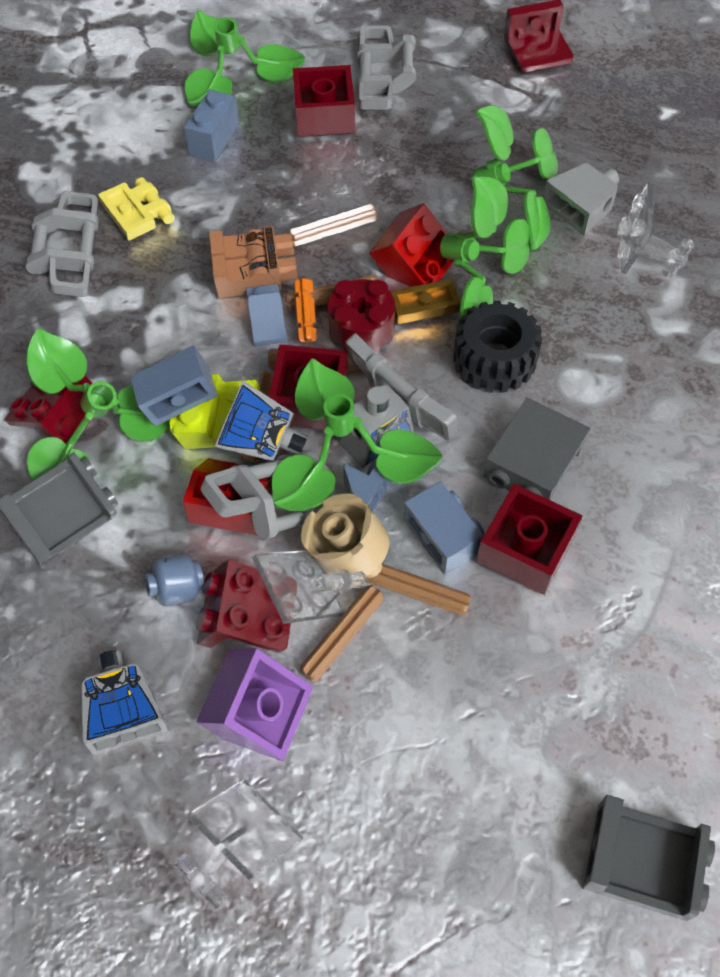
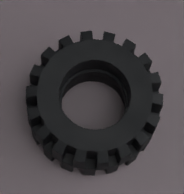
[453,301,542,393]

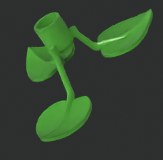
[185,10,305,108]
[473,105,558,251]
[440,176,530,325]
[26,328,170,481]
[272,359,442,511]

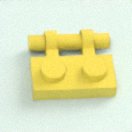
[98,177,174,241]

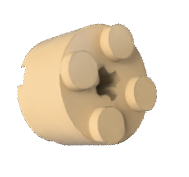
[301,493,389,582]

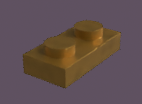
[390,279,461,324]

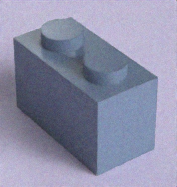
[184,89,240,163]
[131,345,218,426]
[403,481,485,575]

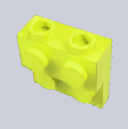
[170,374,261,449]

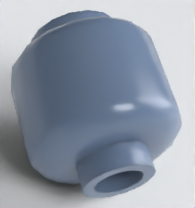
[144,553,204,607]

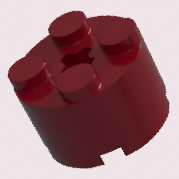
[328,279,395,353]

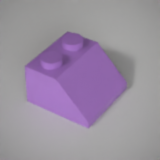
[196,648,314,761]

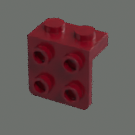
[504,0,574,72]
[5,375,93,444]
[196,559,296,653]

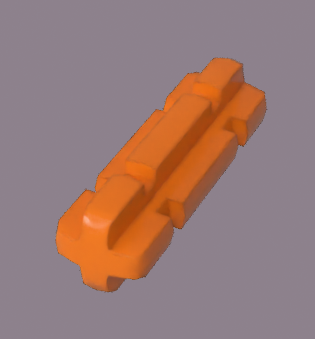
[293,278,317,344]

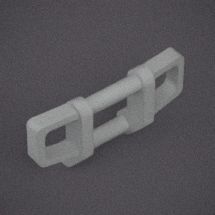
[357,25,416,110]
[25,191,99,297]
[345,333,459,441]
[200,451,331,540]

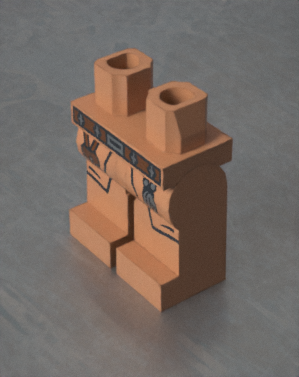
[209,226,298,299]

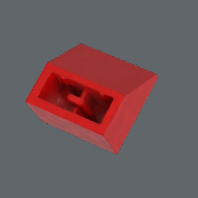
[369,203,454,287]
[183,458,273,536]

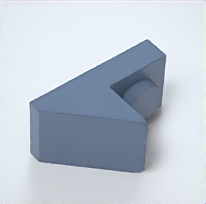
[246,284,287,347]
[343,458,392,512]

